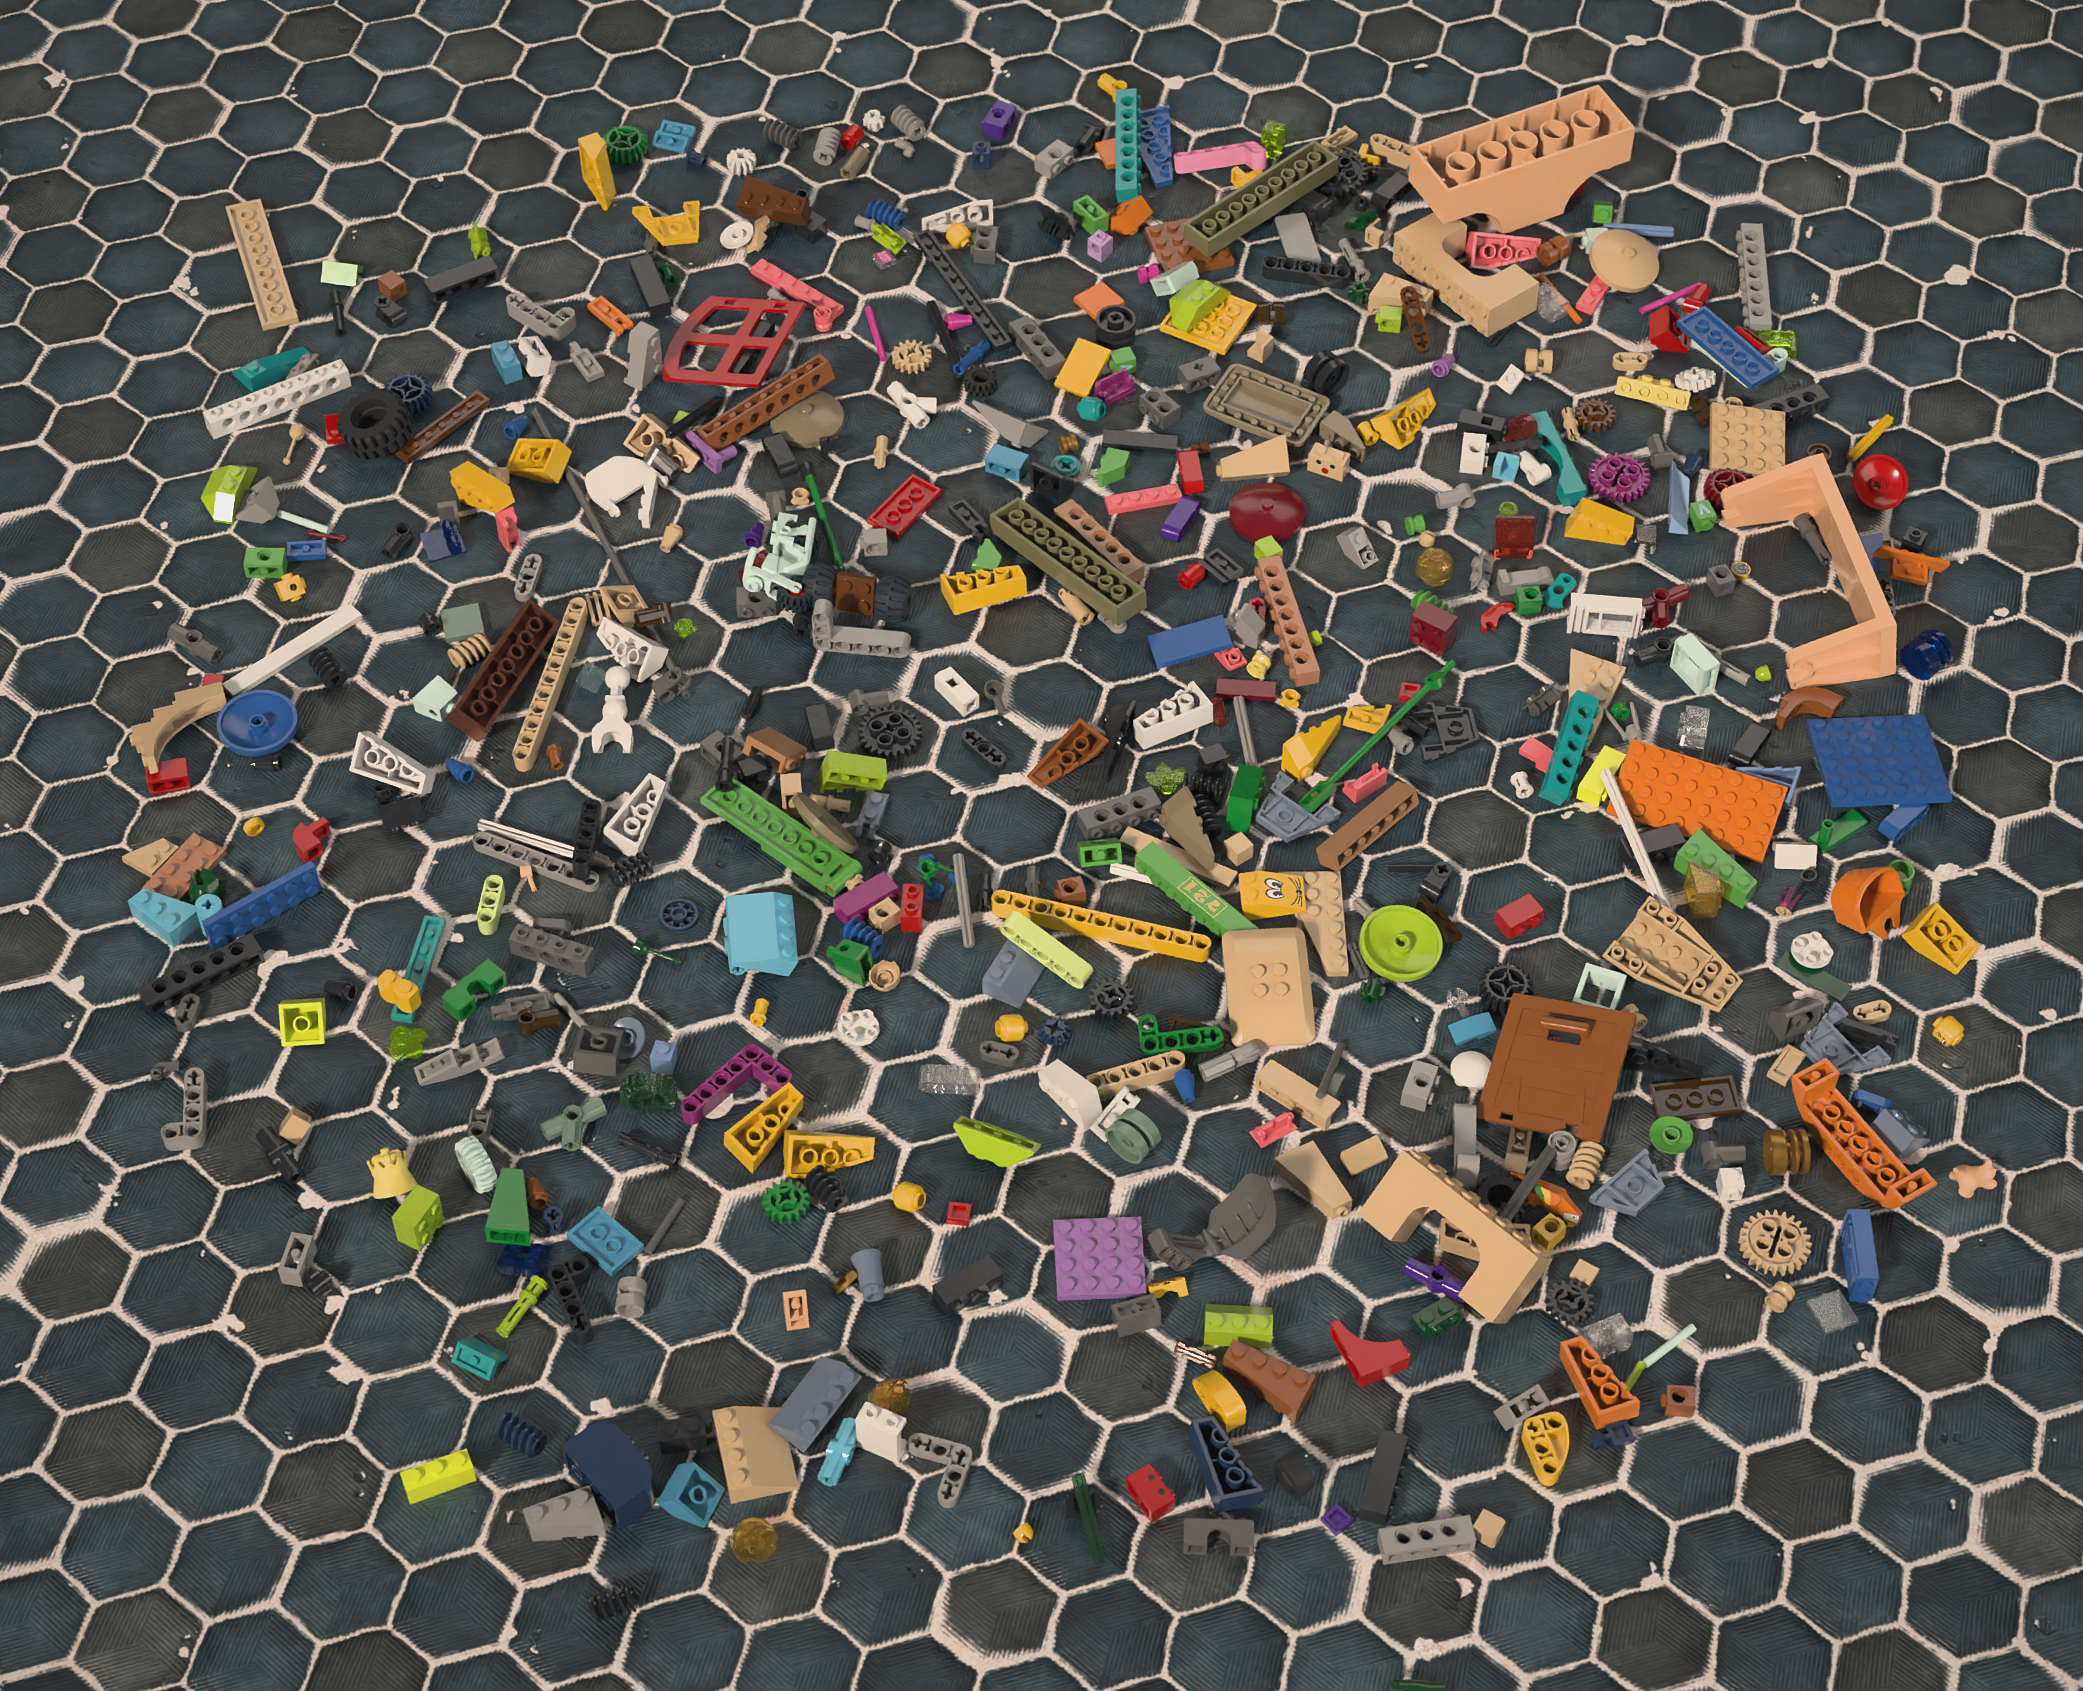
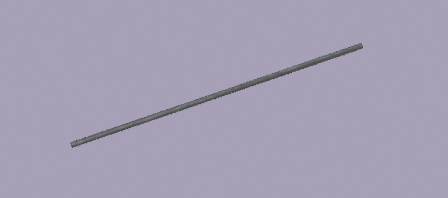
[532,408,691,699]

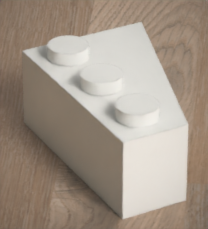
[1038,1059,1103,1132]

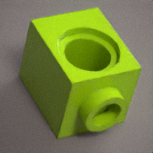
[1375,305,1403,333]
[1254,535,1283,560]

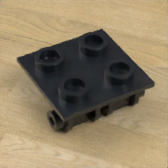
[1037,204,1075,241]

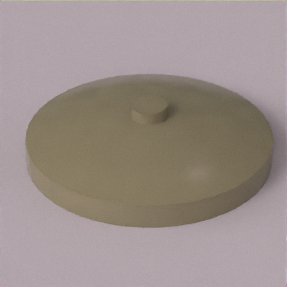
[770,390,844,448]
[792,792,859,854]

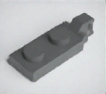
[490,992,550,1021]

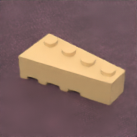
[1438,1218,1530,1262]

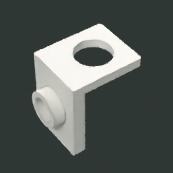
[1497,364,1532,395]

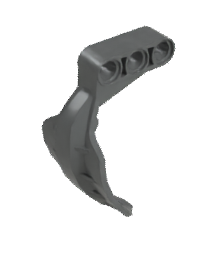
[1148,1173,1277,1271]

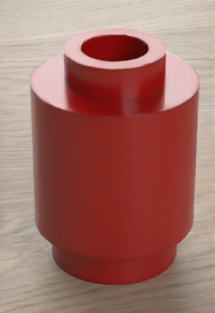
[841,125,864,150]
[1178,562,1206,590]

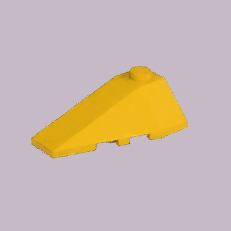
[1370,388,1437,450]
[1281,715,1342,783]
[783,1130,875,1179]

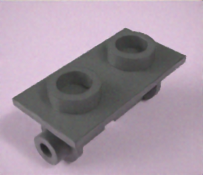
[1522,681,1562,716]

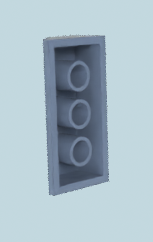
[982,925,1046,1009]
[768,1356,862,1453]

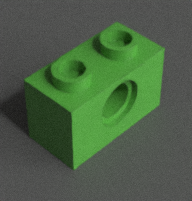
[1073,195,1109,235]
[243,547,288,578]
[1077,838,1122,867]

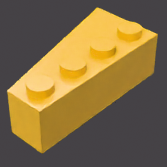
[450,461,515,513]
[940,565,1027,615]

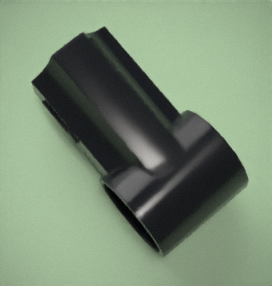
[1075,122,1105,155]
[380,522,413,561]

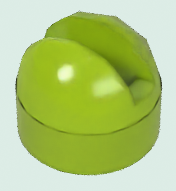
[1308,629,1323,646]
[1755,665,1771,682]

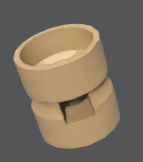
[1524,348,1553,373]

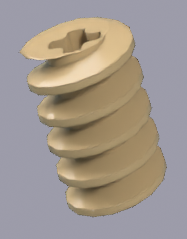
[448,631,492,669]
[1566,1141,1605,1190]

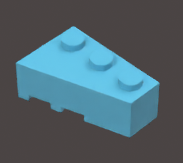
[128,888,200,948]

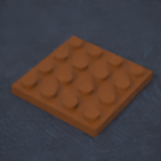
[1144,217,1234,273]

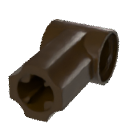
[634,602,675,627]
[517,1008,560,1036]

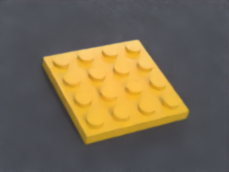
[1159,295,1257,355]

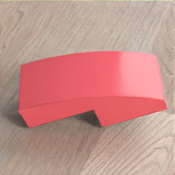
[1214,644,1247,671]
[1519,736,1564,773]

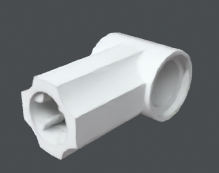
[1519,450,1552,486]

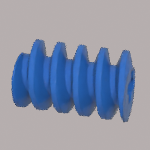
[867,199,907,231]
[839,917,884,960]

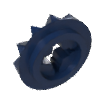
[1037,1015,1071,1046]

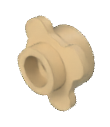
[791,488,810,505]
[845,874,864,891]

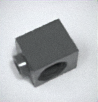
[1706,564,1736,597]

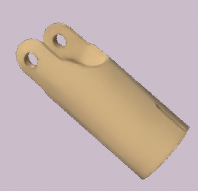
[1058,588,1094,625]

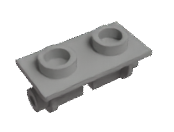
[286,353,319,380]
[1470,550,1492,590]

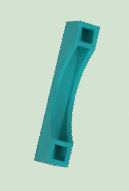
[1523,411,1588,507]

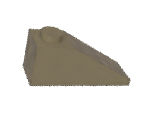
[1503,1127,1532,1180]

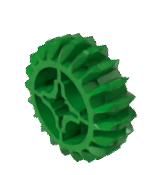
[603,125,649,165]

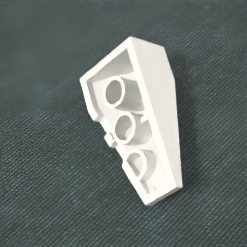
[922,199,993,233]

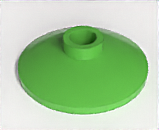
[1649,1116,1693,1154]

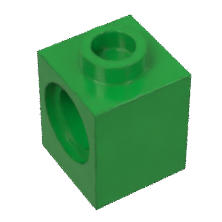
[1514,586,1545,615]

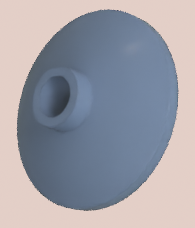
[611,1017,646,1060]

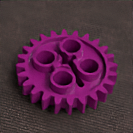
[1588,452,1650,503]

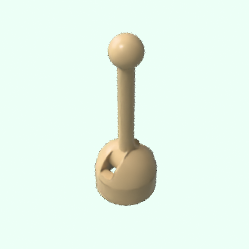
[283,424,306,465]

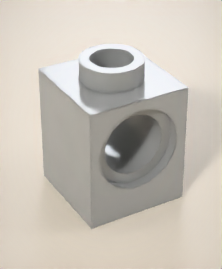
[860,528,888,557]

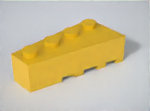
[724,1082,803,1174]

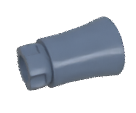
[851,1249,884,1302]

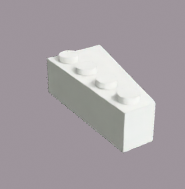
[1133,681,1213,750]
[603,773,666,857]

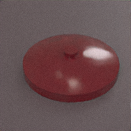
[1229,483,1305,543]

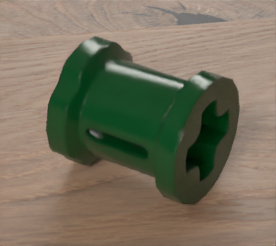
[659,262,680,287]

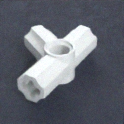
[887,381,936,430]

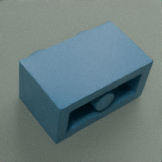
[490,340,523,385]
[985,443,1029,482]

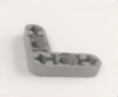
[908,1433,972,1508]

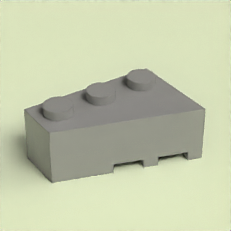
[624,321,663,391]
[523,1485,606,1541]

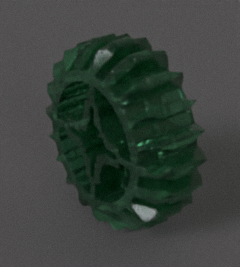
[619,1071,678,1115]

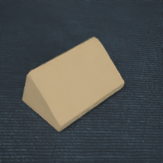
[1340,1135,1388,1177]

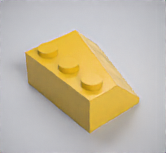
[578,132,616,211]

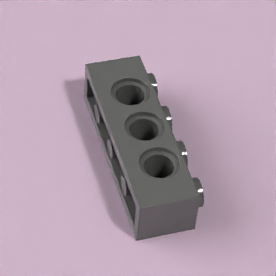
[1009,315,1066,380]
[1077,786,1162,841]
[509,923,595,978]

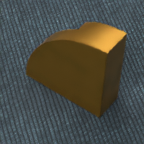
[831,1270,858,1295]

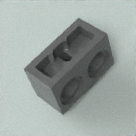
[970,225,999,264]
[1139,386,1181,430]

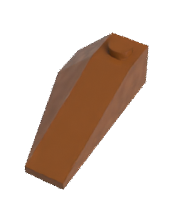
[1027,718,1109,789]

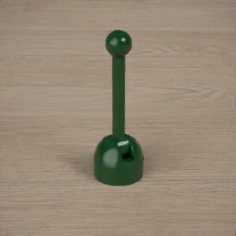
[633,938,682,966]

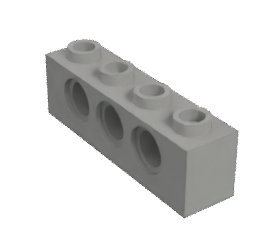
[1377,1515,1476,1565]

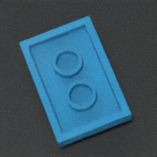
[566,1206,644,1277]

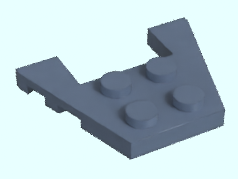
[1256,771,1341,843]
[1800,1001,1891,1075]

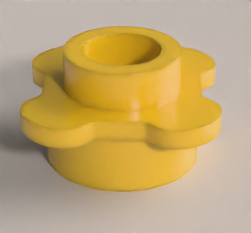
[1280,689,1301,709]

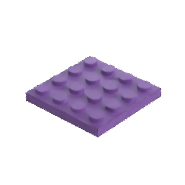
[1053,1217,1146,1301]

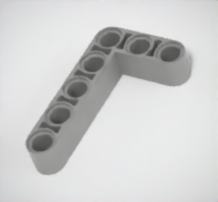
[812,599,911,658]
[1452,1103,1480,1193]

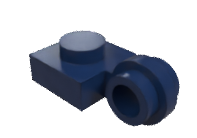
[1589,1419,1635,1450]

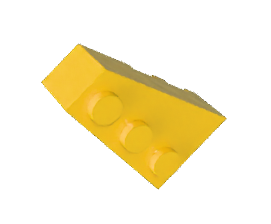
[1564,497,1635,545]

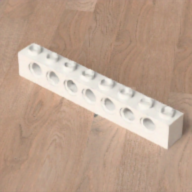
[203,359,351,439]

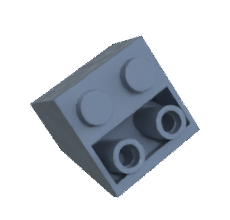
[1870,1109,1931,1158]

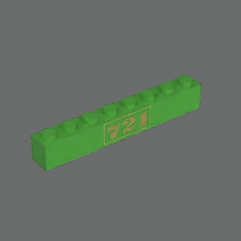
[1134,841,1259,939]

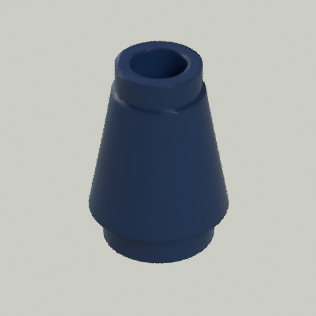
[1682,450,1704,479]

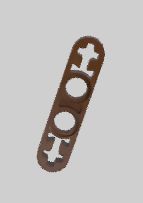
[1400,286,1431,354]

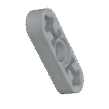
[514,554,543,602]

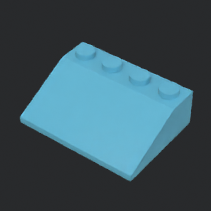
[725,892,798,976]

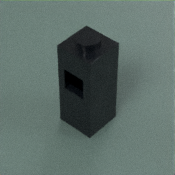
[1456,408,1508,443]

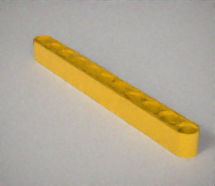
[992,890,1211,962]

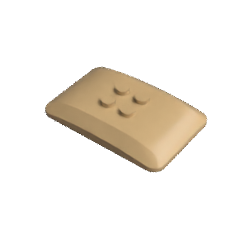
[1221,927,1315,1047]

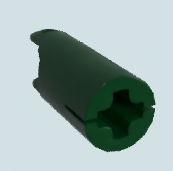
[1390,1679,1445,1691]

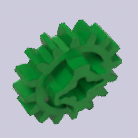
[762,1179,810,1224]

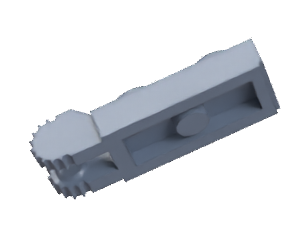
[855,791,889,840]

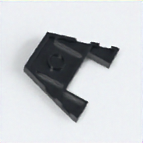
[1410,702,1480,765]

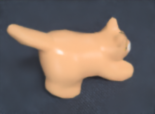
[1949,1159,1997,1198]

